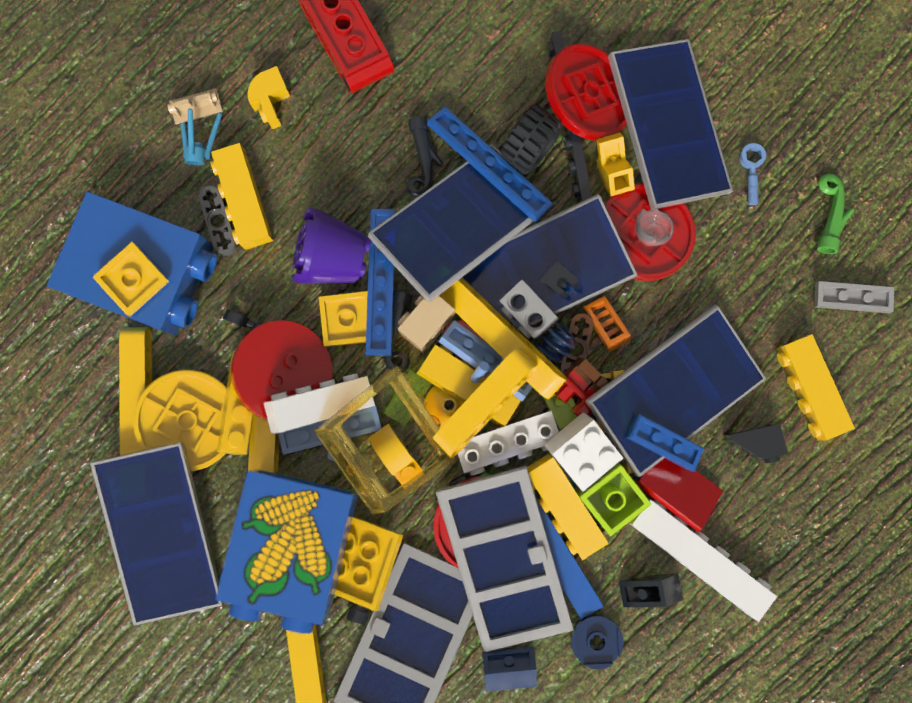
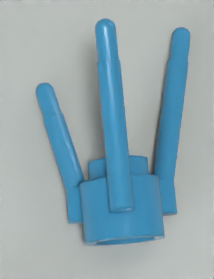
[180,108,222,165]

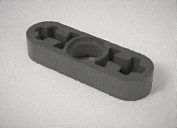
[199,186,238,256]

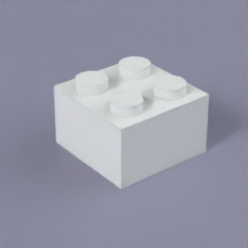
[544,412,623,491]

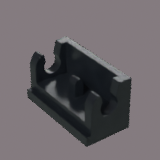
[539,261,582,298]

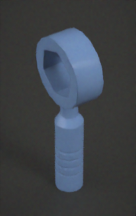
[739,143,766,205]

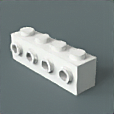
[264,373,375,433]
[458,411,559,476]

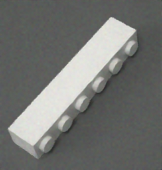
[629,499,777,622]

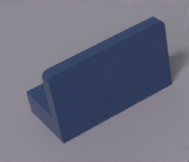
[482,647,537,691]

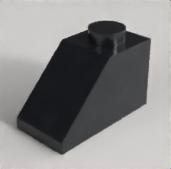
[723,424,788,463]
[619,574,684,607]

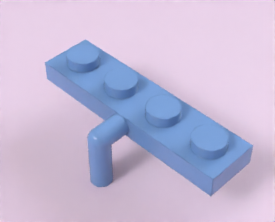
[439,320,532,401]
[278,405,382,461]

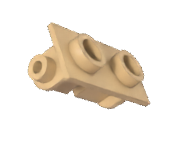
[167,88,223,124]

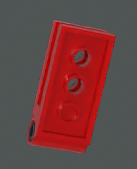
[298,0,394,94]

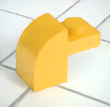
[248,66,290,129]
[596,133,635,196]
[368,423,423,486]

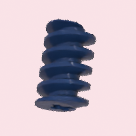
[534,321,577,366]

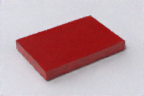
[636,458,723,532]

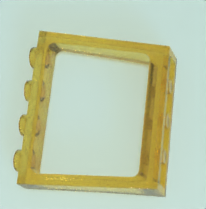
[314,366,459,514]

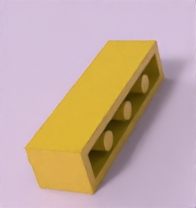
[210,143,274,250]
[776,334,855,441]
[416,345,521,428]
[216,349,253,456]
[527,453,609,560]

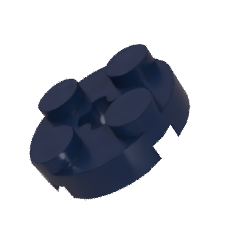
[570,614,624,669]

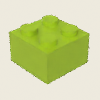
[573,462,652,537]

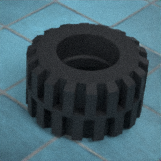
[501,105,563,175]

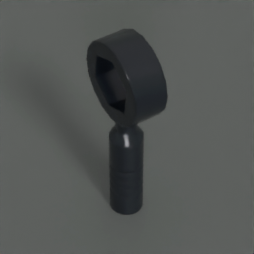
[222,309,262,329]

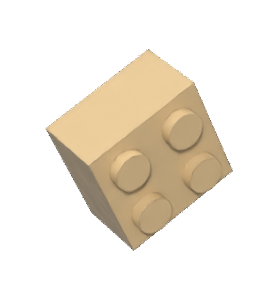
[398,295,456,354]

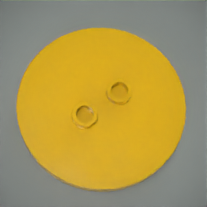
[133,370,227,471]

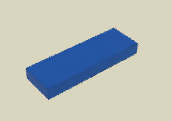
[626,414,704,472]

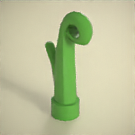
[817,173,854,254]

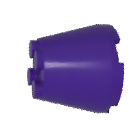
[291,207,371,284]

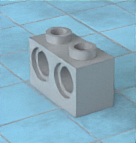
[500,280,559,339]

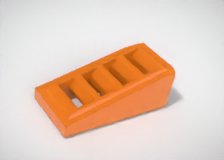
[583,295,631,353]

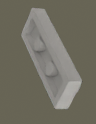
[814,281,894,313]

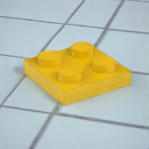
[93,242,170,317]
[319,291,368,347]

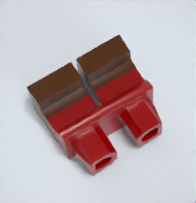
[554,357,619,417]

